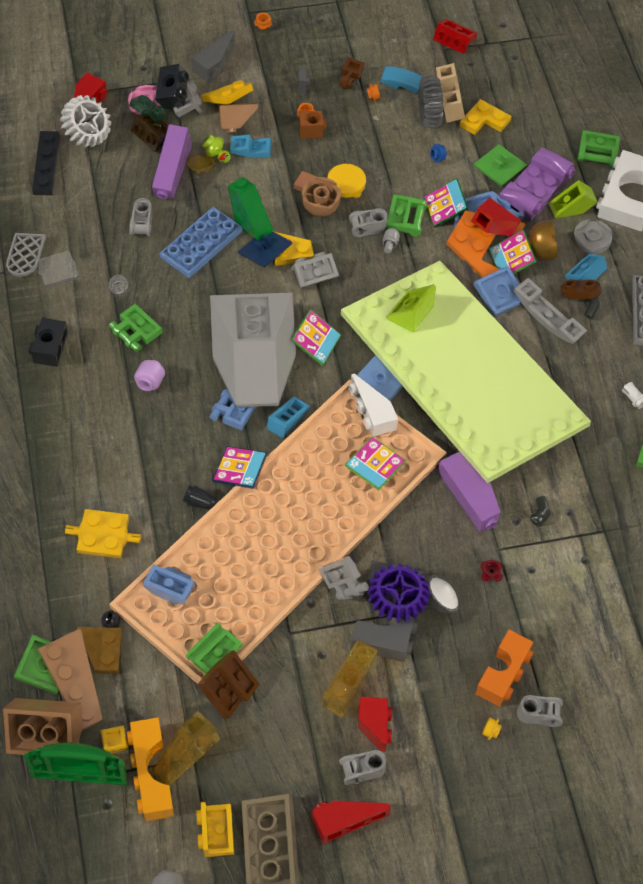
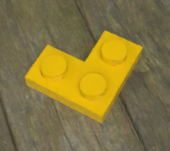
[459,99,512,135]

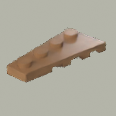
[38,628,103,732]

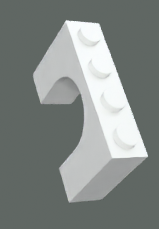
[596,150,643,231]

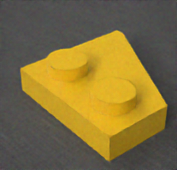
[201,80,253,105]
[273,231,314,266]

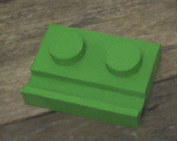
[186,623,243,674]

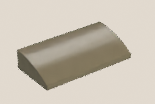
[242,794,300,884]

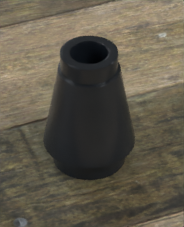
[183,485,217,510]

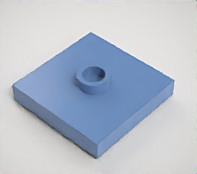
[473,266,522,317]
[357,355,403,401]

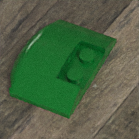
[24,742,128,786]

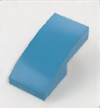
[380,66,423,94]
[230,135,272,158]

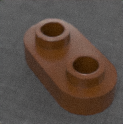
[561,279,602,299]

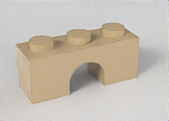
[436,63,465,123]

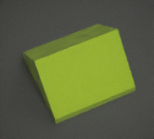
[386,284,436,332]

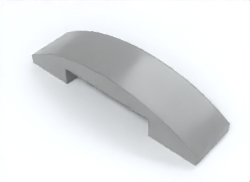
[514,278,587,344]

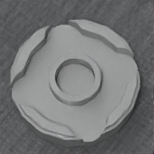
[573,219,612,254]

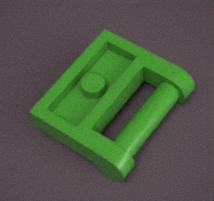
[577,130,620,167]
[386,194,427,237]

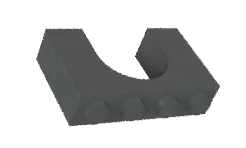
[351,560,425,662]

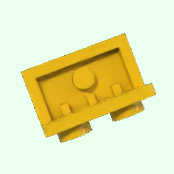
[196,802,234,857]

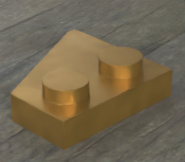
[77,627,122,674]

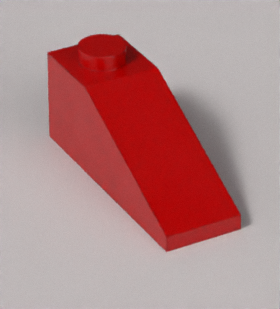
[311,801,391,844]

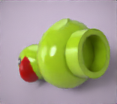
[201,134,231,163]

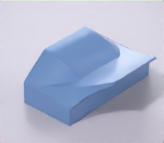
[143,564,195,604]

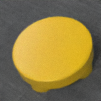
[327,164,366,198]

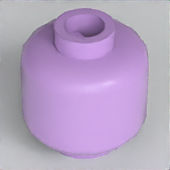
[134,360,165,391]

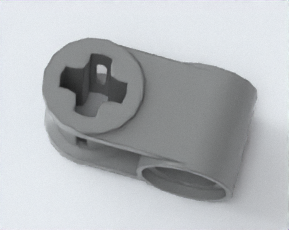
[129,198,153,237]
[349,208,387,237]
[516,695,563,727]
[339,750,386,785]

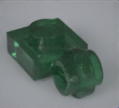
[129,95,166,121]

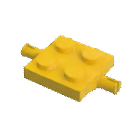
[65,509,141,559]

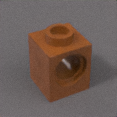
[299,111,327,139]

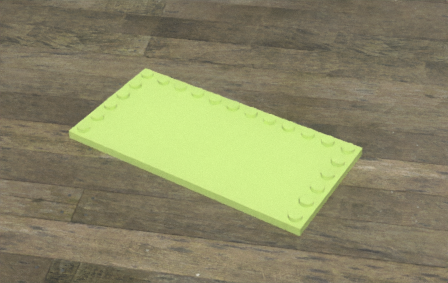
[341,261,591,483]

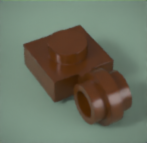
[340,58,365,89]

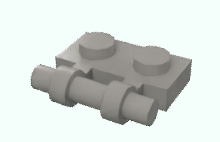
[318,556,369,600]

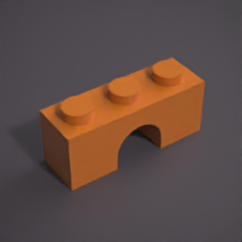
[475,629,534,707]

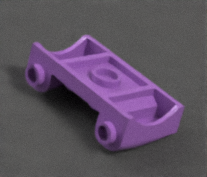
[499,147,575,222]

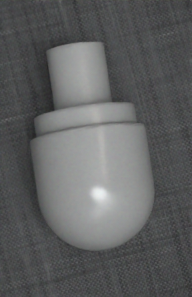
[383,228,400,253]

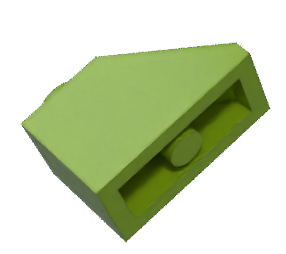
[549,180,598,219]

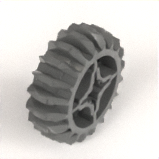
[418,76,444,128]

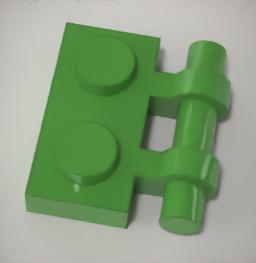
[109,304,162,352]

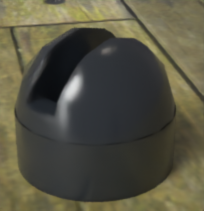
[101,611,120,628]

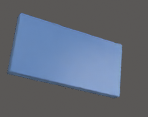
[160,207,242,278]

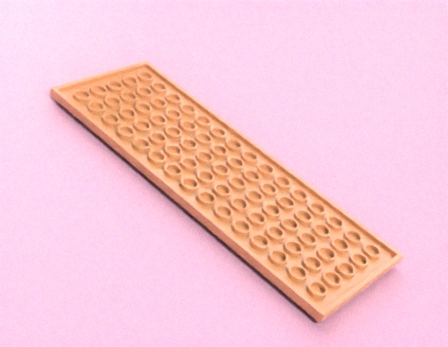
[109,379,447,684]

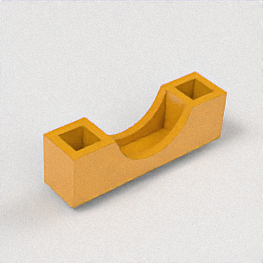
[127,717,174,822]

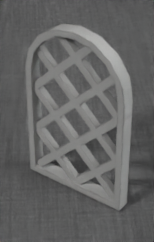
[6,233,46,277]

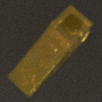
[322,640,378,717]
[152,711,220,786]

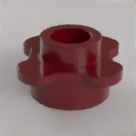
[480,560,503,582]

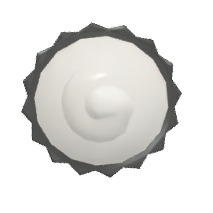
[428,575,461,613]

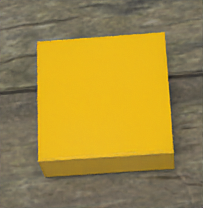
[100,725,129,754]

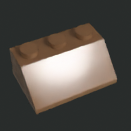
[3,698,83,755]

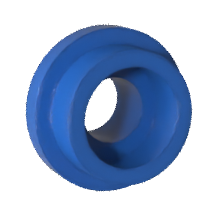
[430,144,447,163]

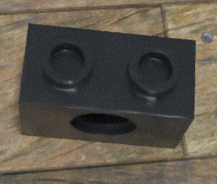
[155,64,189,109]
[29,318,68,367]

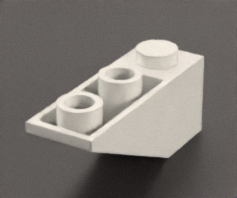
[349,374,398,437]

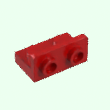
[433,19,478,54]

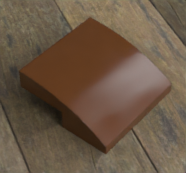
[197,650,259,719]

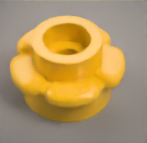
[482,717,502,740]

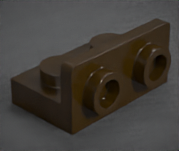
[131,112,168,152]

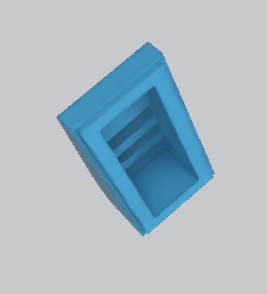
[267,396,311,438]

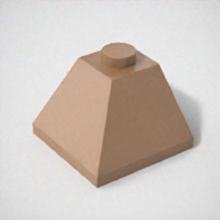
[219,102,258,132]

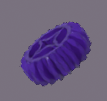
[368,562,430,623]

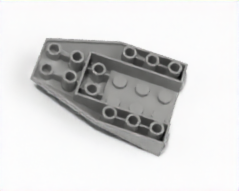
[210,293,296,407]

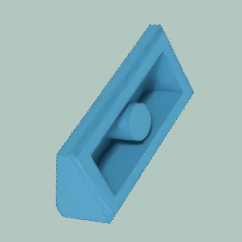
[565,253,608,280]

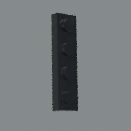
[32,131,60,196]

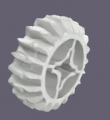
[60,95,112,147]

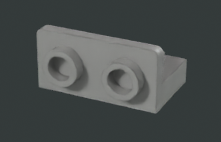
[173,81,203,117]
[291,252,339,288]

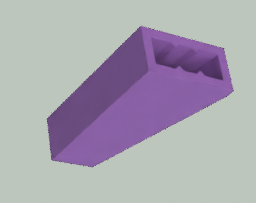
[152,124,192,199]
[438,452,500,532]

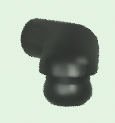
[584,296,600,319]
[530,496,551,525]

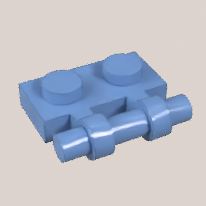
[209,389,256,430]

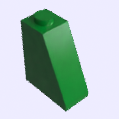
[228,176,273,240]

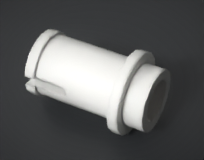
[622,382,643,409]

